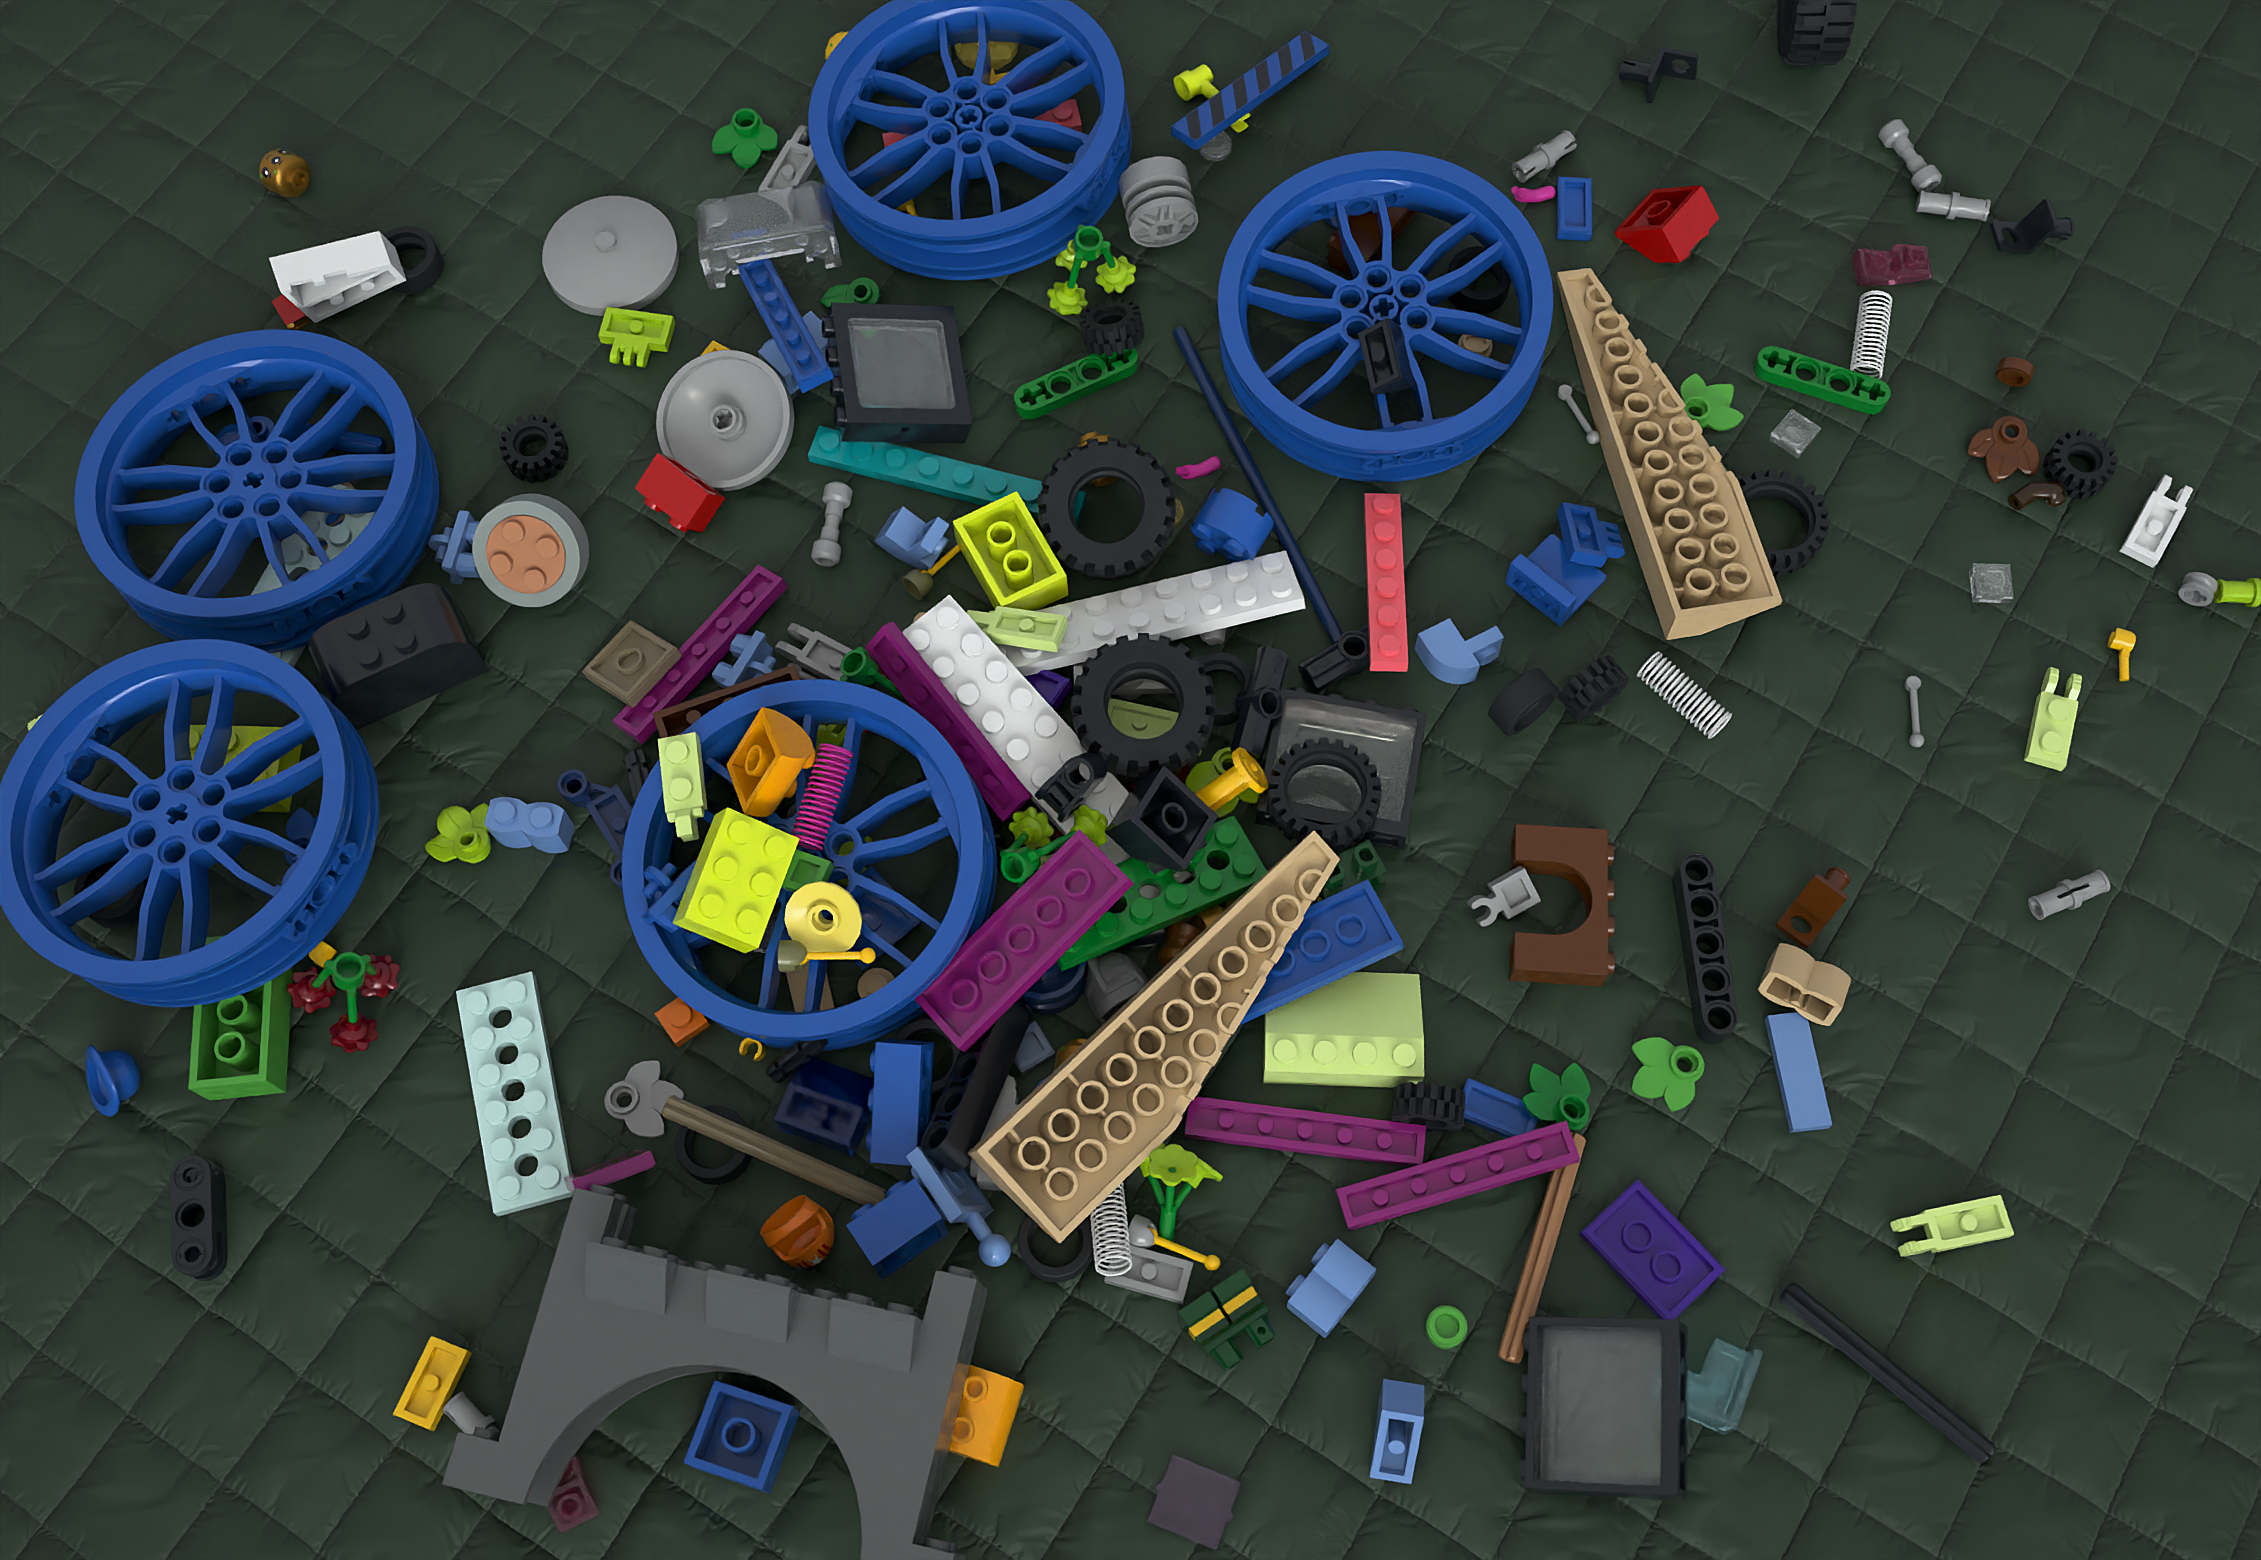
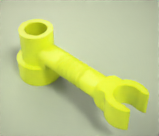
[1173,64,1250,133]

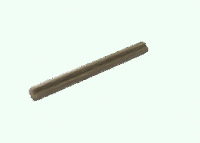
[662,1095,887,1206]

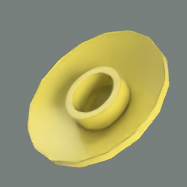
[784,881,863,952]

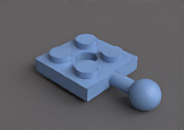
[906,1146,1011,1267]

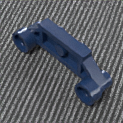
[557,769,632,891]

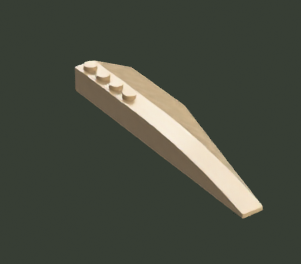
[1556,268,1783,640]
[968,830,1340,1243]

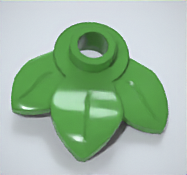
[1680,373,1744,431]
[1631,1037,1705,1112]

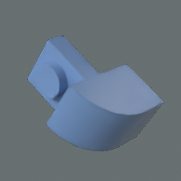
[874,507,949,570]
[1414,618,1504,684]

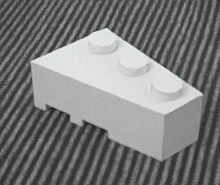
[269,231,407,323]

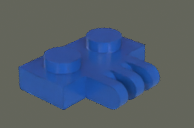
[1556,502,1625,568]

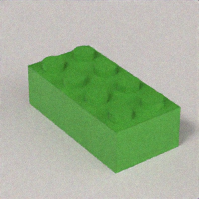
[188,936,293,1101]

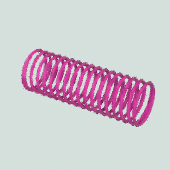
[791,743,854,851]

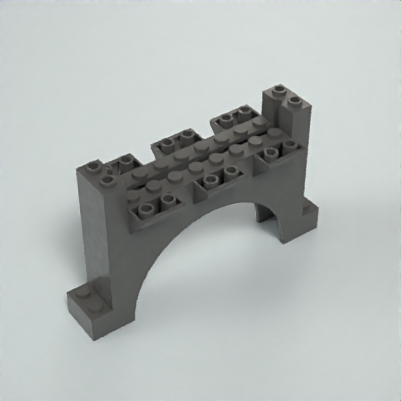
[442,1184,988,1560]

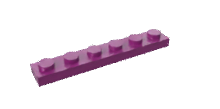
[612,565,787,744]
[865,622,1032,822]
[1184,1096,1426,1167]
[1336,1121,1580,1231]

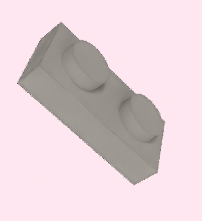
[1105,1242,1194,1305]

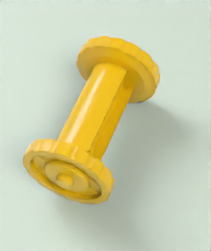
[1195,747,1269,811]

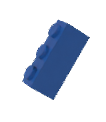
[866,1039,934,1166]

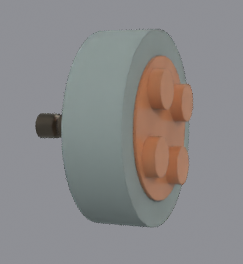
[472,494,589,607]

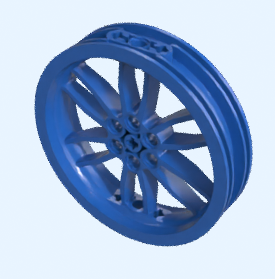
[808,0,1132,280]
[1218,151,1553,482]
[74,329,440,654]
[0,639,379,1008]
[622,679,997,1051]

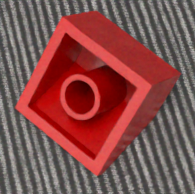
[1614,185,1719,263]

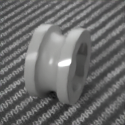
[2178,572,2218,606]

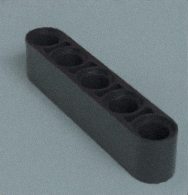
[1672,853,1738,1044]
[921,998,1033,1172]

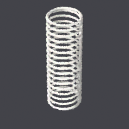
[1850,290,1893,379]
[1637,652,1732,739]
[1090,1182,1133,1276]

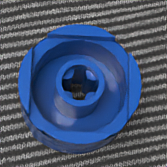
[1190,488,1274,564]

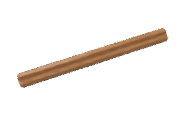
[1498,1132,1586,1364]

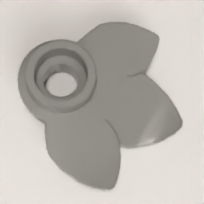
[604,1060,685,1138]

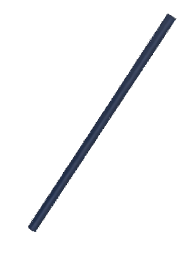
[1172,327,1343,645]

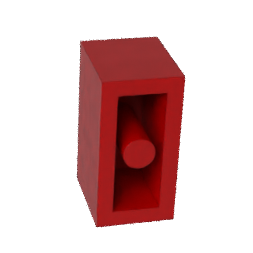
[635,453,725,533]

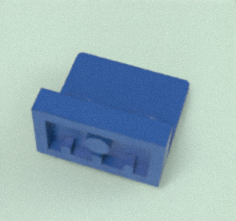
[1505,534,1606,627]

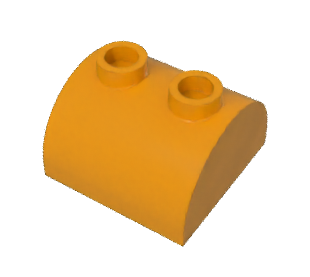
[726,707,816,817]
[949,1365,1025,1468]

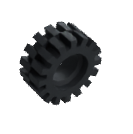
[1079,298,1145,356]
[499,414,569,483]
[2043,429,2118,499]
[1558,655,1630,722]
[1391,1082,1466,1132]

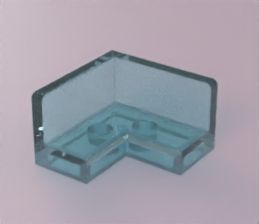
[1647,1338,1763,1435]

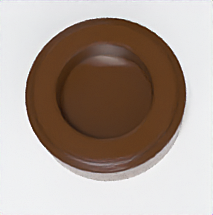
[1995,357,2035,387]

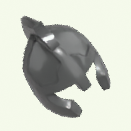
[1085,952,1149,1024]

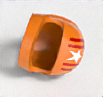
[760,1195,835,1269]

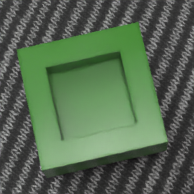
[782,849,834,893]

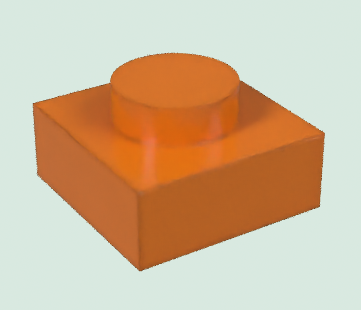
[654,997,710,1047]

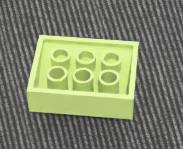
[1263,972,1424,1088]

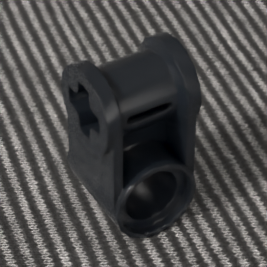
[1035,752,1107,823]

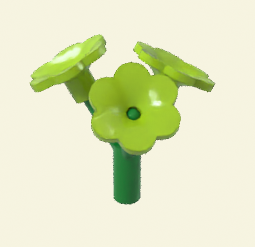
[1139,1142,1223,1242]

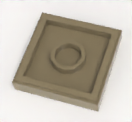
[581,620,682,708]

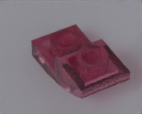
[1852,243,1933,286]
[547,1453,600,1534]

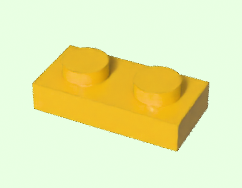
[393,1336,472,1431]

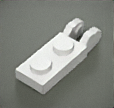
[2120,475,2193,568]

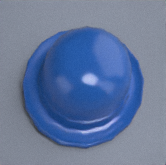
[85,1044,141,1117]

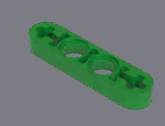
[1753,346,1891,414]
[1014,347,1138,420]

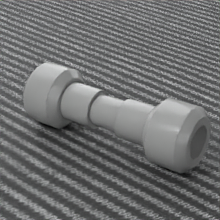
[1878,119,1942,193]
[811,481,853,567]

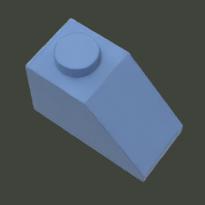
[1370,1379,1424,1484]

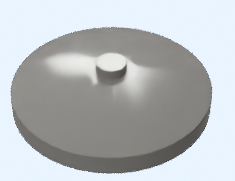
[542,196,679,316]
[656,350,794,491]

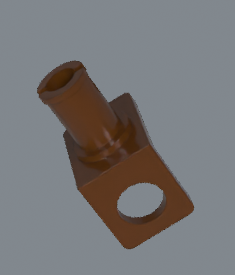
[1776,867,1850,948]

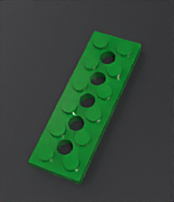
[1056,815,1267,971]

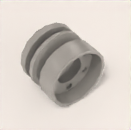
[1118,156,1199,247]

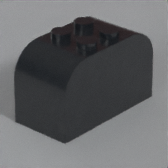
[308,583,489,730]

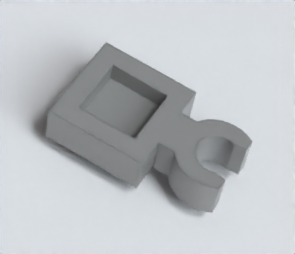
[1467,866,1541,926]

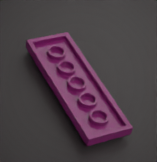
[915,829,1134,1053]

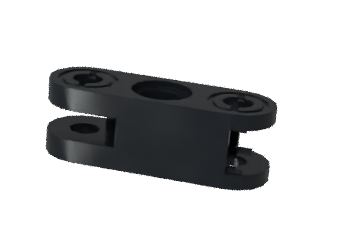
[170,1155,228,1281]

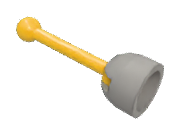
[1126,1214,1220,1271]

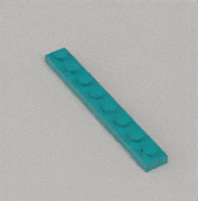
[808,426,1087,526]

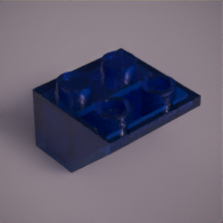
[774,1057,874,1157]

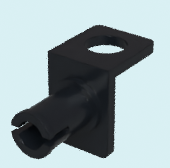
[1619,47,1698,103]
[1990,199,2075,254]

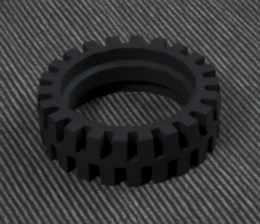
[1739,469,1830,577]
[1268,737,1382,852]

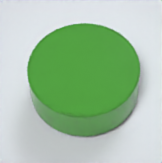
[1425,1305,1467,1349]

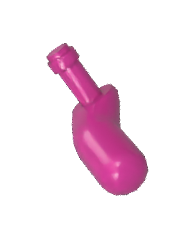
[1511,185,1555,202]
[1176,456,1221,480]

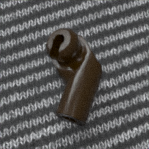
[2008,481,2066,511]

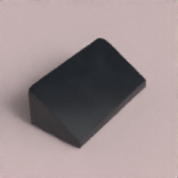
[1358,318,1414,395]

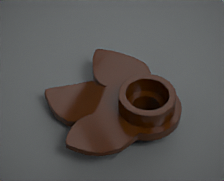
[1967,416,2039,483]

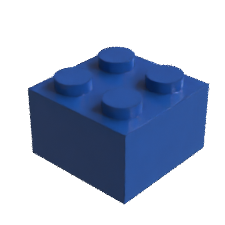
[846,1178,949,1280]
[683,1380,800,1494]

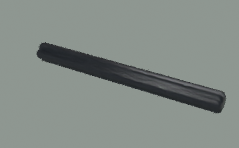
[1780,1282,1996,1463]

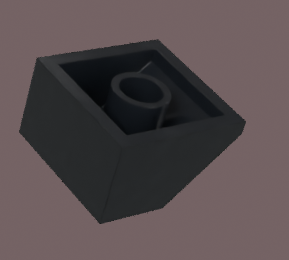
[1104,765,1218,872]

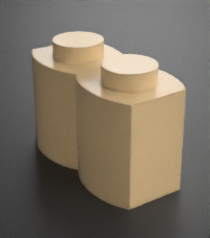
[1758,943,1852,1026]

